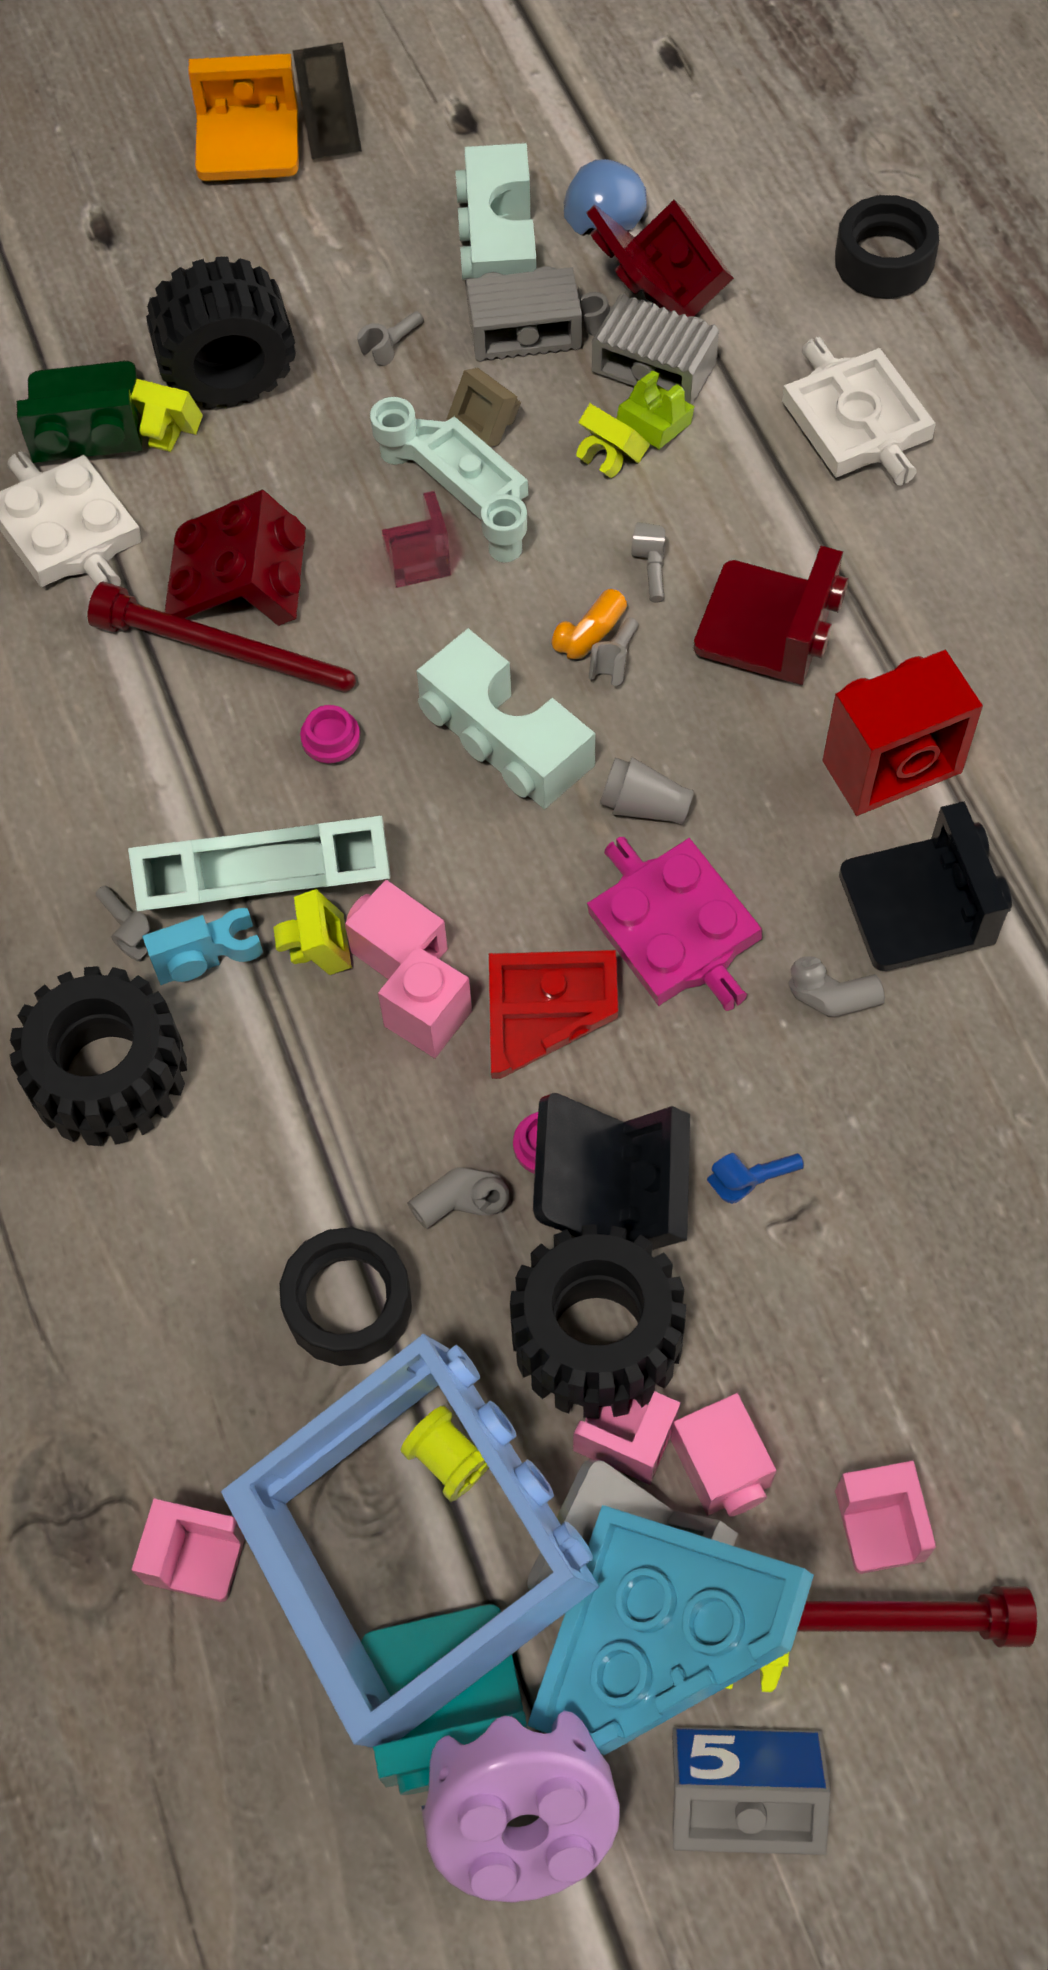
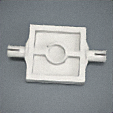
[782,337,936,485]
[0,452,141,587]

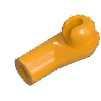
[551,589,627,659]

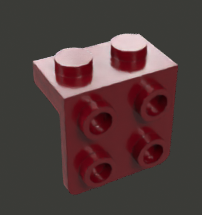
[586,200,734,317]
[165,489,306,626]
[693,546,849,685]

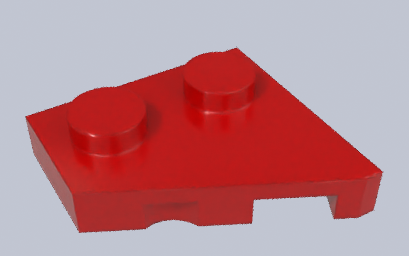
[489,950,618,1079]

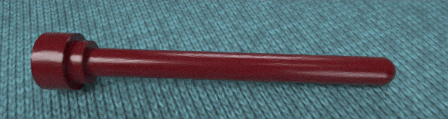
[87,581,356,692]
[797,1586,1037,1647]

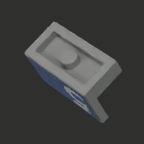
[672,1727,830,1855]

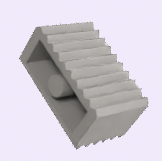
[466,266,582,362]
[592,293,719,405]

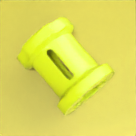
[400,1406,489,1502]

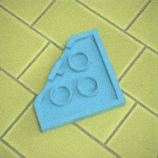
[527,1505,814,1755]

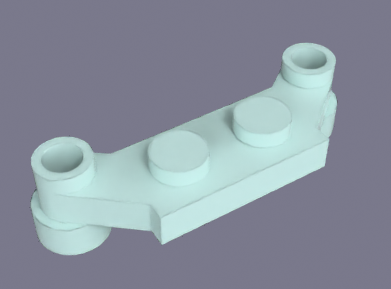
[370,397,528,562]

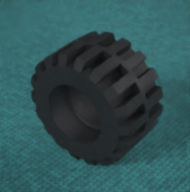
[146,257,296,408]
[9,966,187,1146]
[510,1224,686,1419]

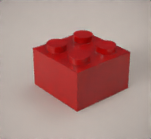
[822,649,983,816]

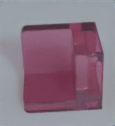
[382,491,451,588]

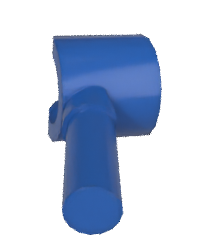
[707,1153,804,1204]

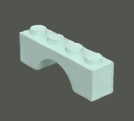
[128,816,391,911]

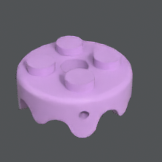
[421,1711,620,1902]

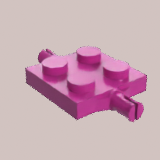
[587,837,762,1011]

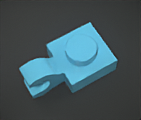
[142,908,263,985]

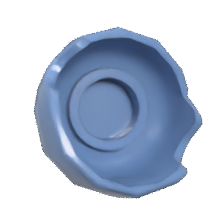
[564,160,646,235]

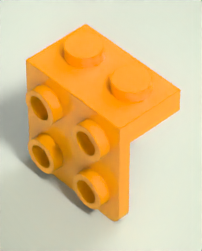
[188,54,298,181]

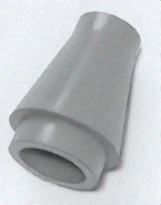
[600,757,694,825]

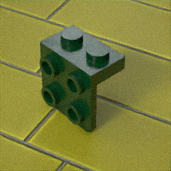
[16,361,142,463]

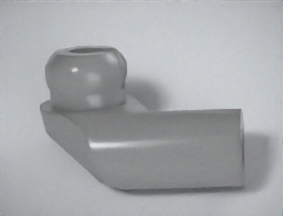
[789,956,885,1017]
[407,1167,509,1229]

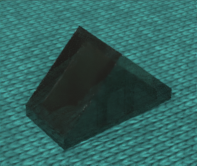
[292,42,362,160]

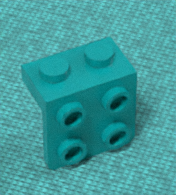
[361,1604,528,1795]

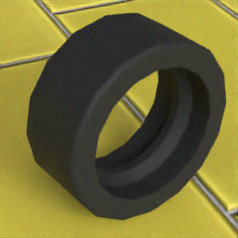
[835,195,939,298]
[279,1227,412,1366]

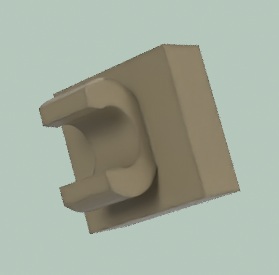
[447,368,521,447]

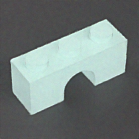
[455,143,537,280]
[416,628,595,810]

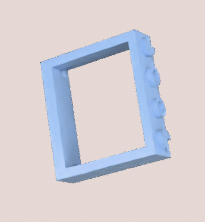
[221,1333,599,1748]

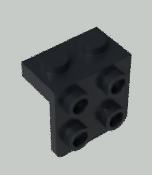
[839,801,1012,971]
[533,1093,690,1250]

